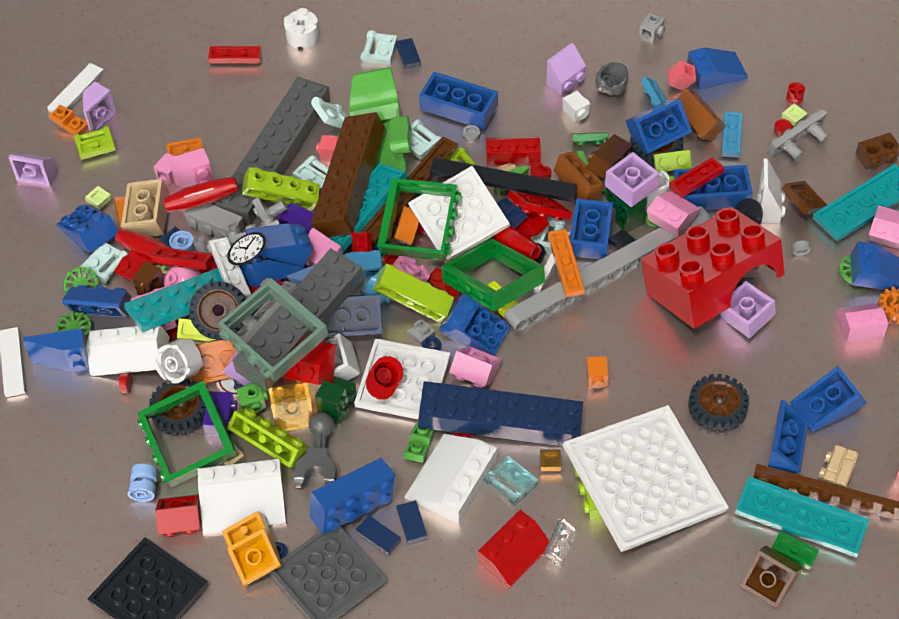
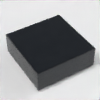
[609,229,636,250]

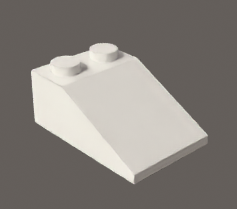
[757,159,785,224]
[297,333,361,394]

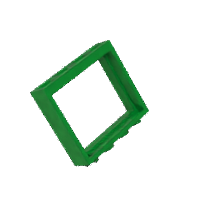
[377,178,462,261]
[441,238,545,312]
[137,381,239,488]

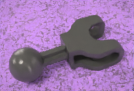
[294,412,337,488]

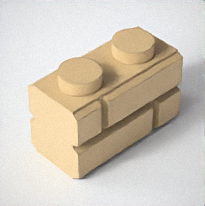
[818,445,859,487]

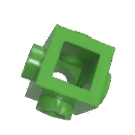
[236,383,268,412]

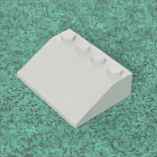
[404,434,497,524]
[197,459,286,535]

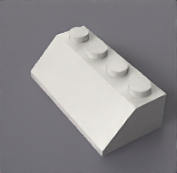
[86,326,170,376]

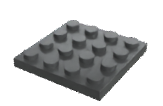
[269,526,387,619]

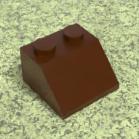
[740,545,803,608]

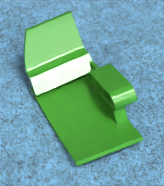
[349,67,411,179]

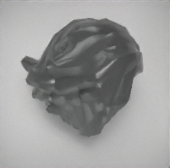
[595,62,628,96]

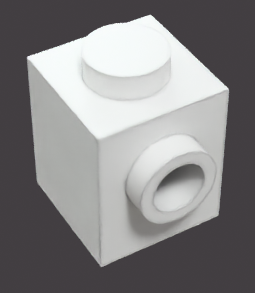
[562,91,590,122]

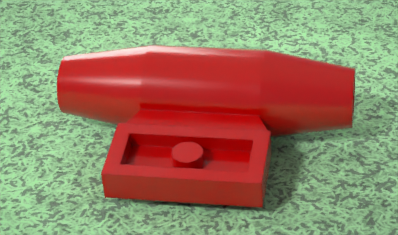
[163,177,239,212]
[491,207,550,260]
[114,229,175,283]

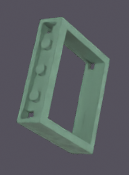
[218,278,328,382]

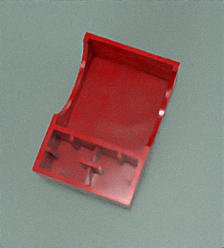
[641,207,785,329]

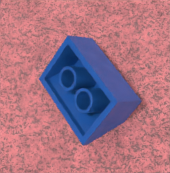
[625,99,692,154]
[62,285,131,318]
[768,400,809,474]

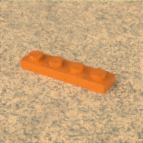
[548,229,585,297]

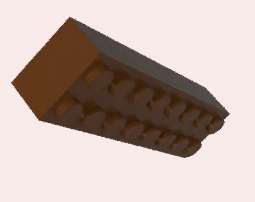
[311,112,385,237]

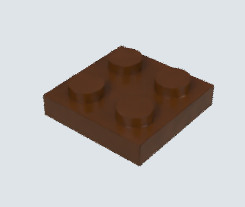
[781,181,827,215]

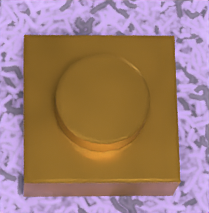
[540,449,561,471]

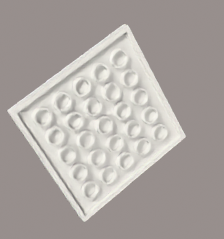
[563,405,729,552]

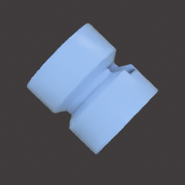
[169,231,197,252]
[128,464,158,502]

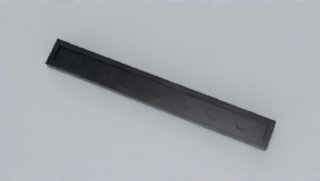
[430,157,577,203]

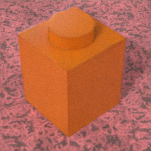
[586,356,609,388]

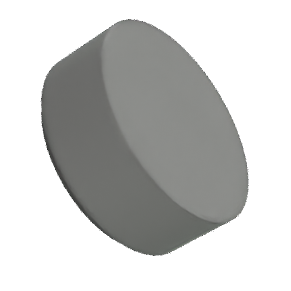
[462,125,480,142]
[791,241,811,256]

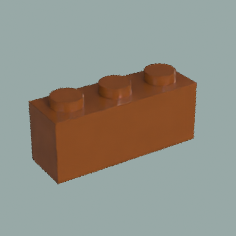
[677,88,726,141]
[554,151,605,201]

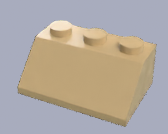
[121,179,170,237]

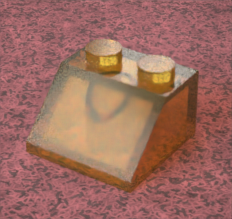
[268,382,313,432]

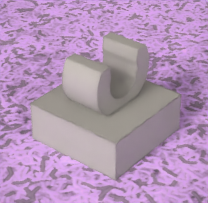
[408,319,435,346]

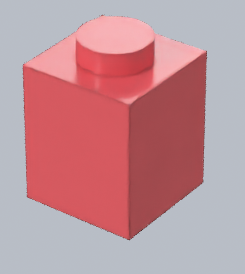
[668,60,696,91]
[316,135,338,161]

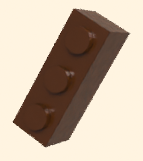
[586,134,633,179]

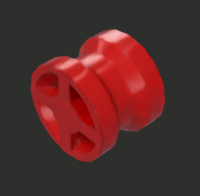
[786,82,805,105]

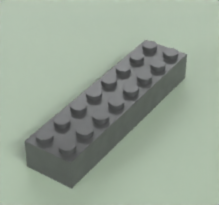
[232,248,363,392]

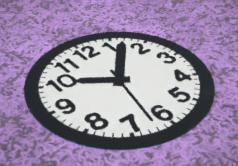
[227,232,266,265]

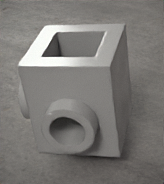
[639,12,666,43]

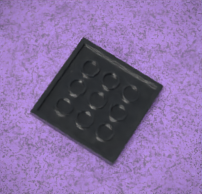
[87,537,209,619]

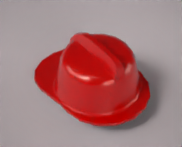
[365,356,403,400]

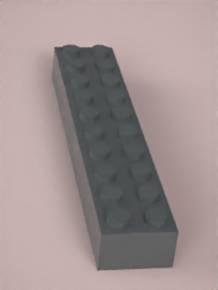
[215,77,330,226]

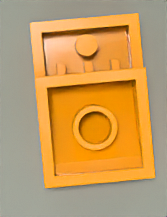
[222,511,282,586]

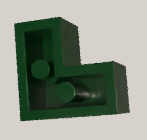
[605,187,646,233]
[315,376,358,425]

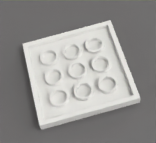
[408,166,510,264]
[354,339,451,419]

